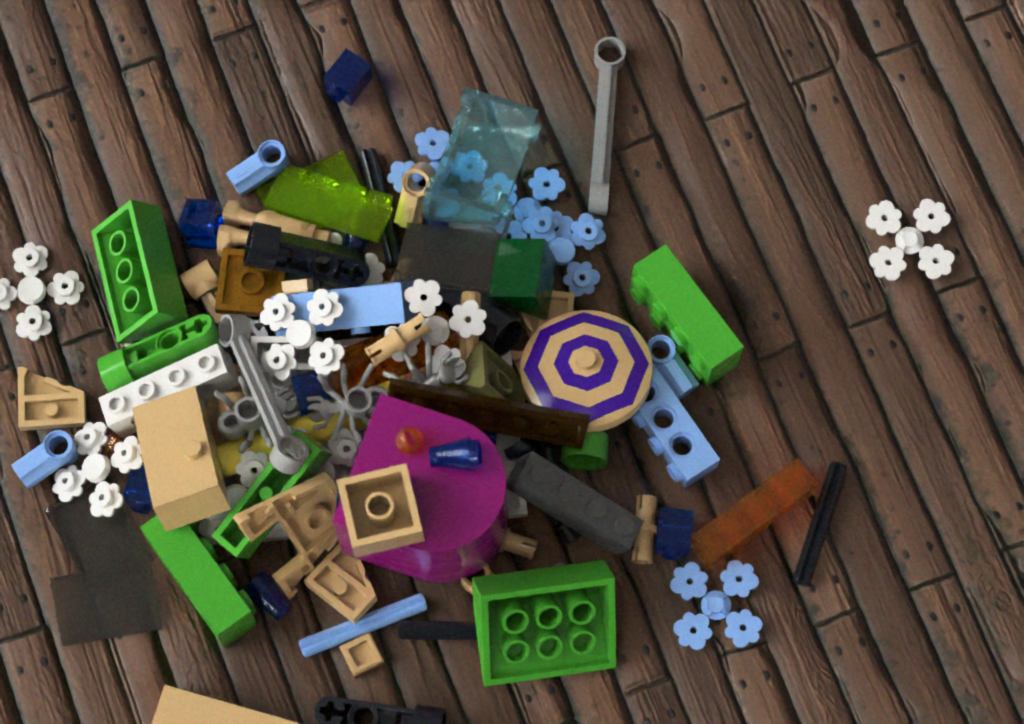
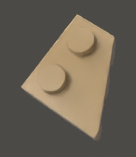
[17,366,87,431]
[304,543,378,624]

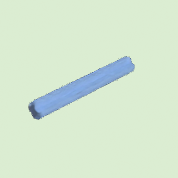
[299,593,427,657]

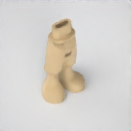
[217,200,331,257]

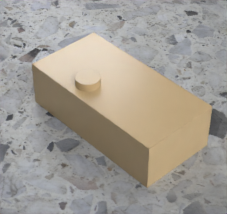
[132,386,231,532]

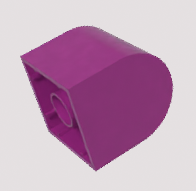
[332,393,508,583]

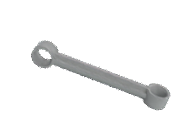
[588,37,626,215]
[218,314,309,475]

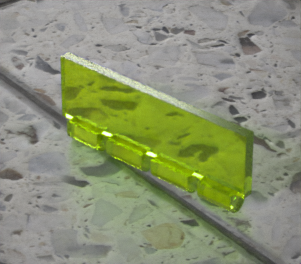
[263,164,394,243]

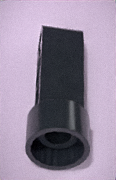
[243,221,370,287]
[409,260,523,357]
[314,696,447,724]

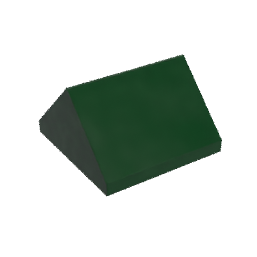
[488,239,557,320]

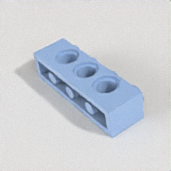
[631,362,720,488]

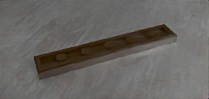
[387,378,589,449]

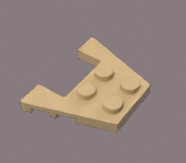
[233,472,341,600]

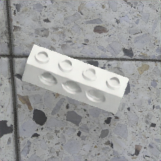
[98,344,240,438]

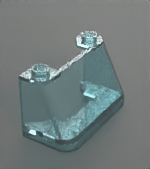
[421,87,542,225]

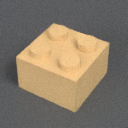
[337,463,424,558]

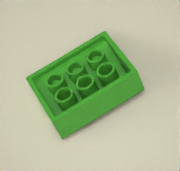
[472,560,616,687]

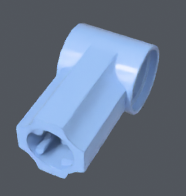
[226,140,290,197]
[647,335,699,400]
[11,430,79,489]

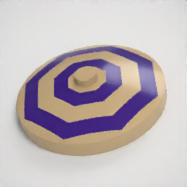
[520,310,653,433]

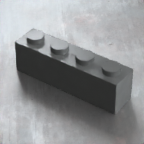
[506,451,644,556]

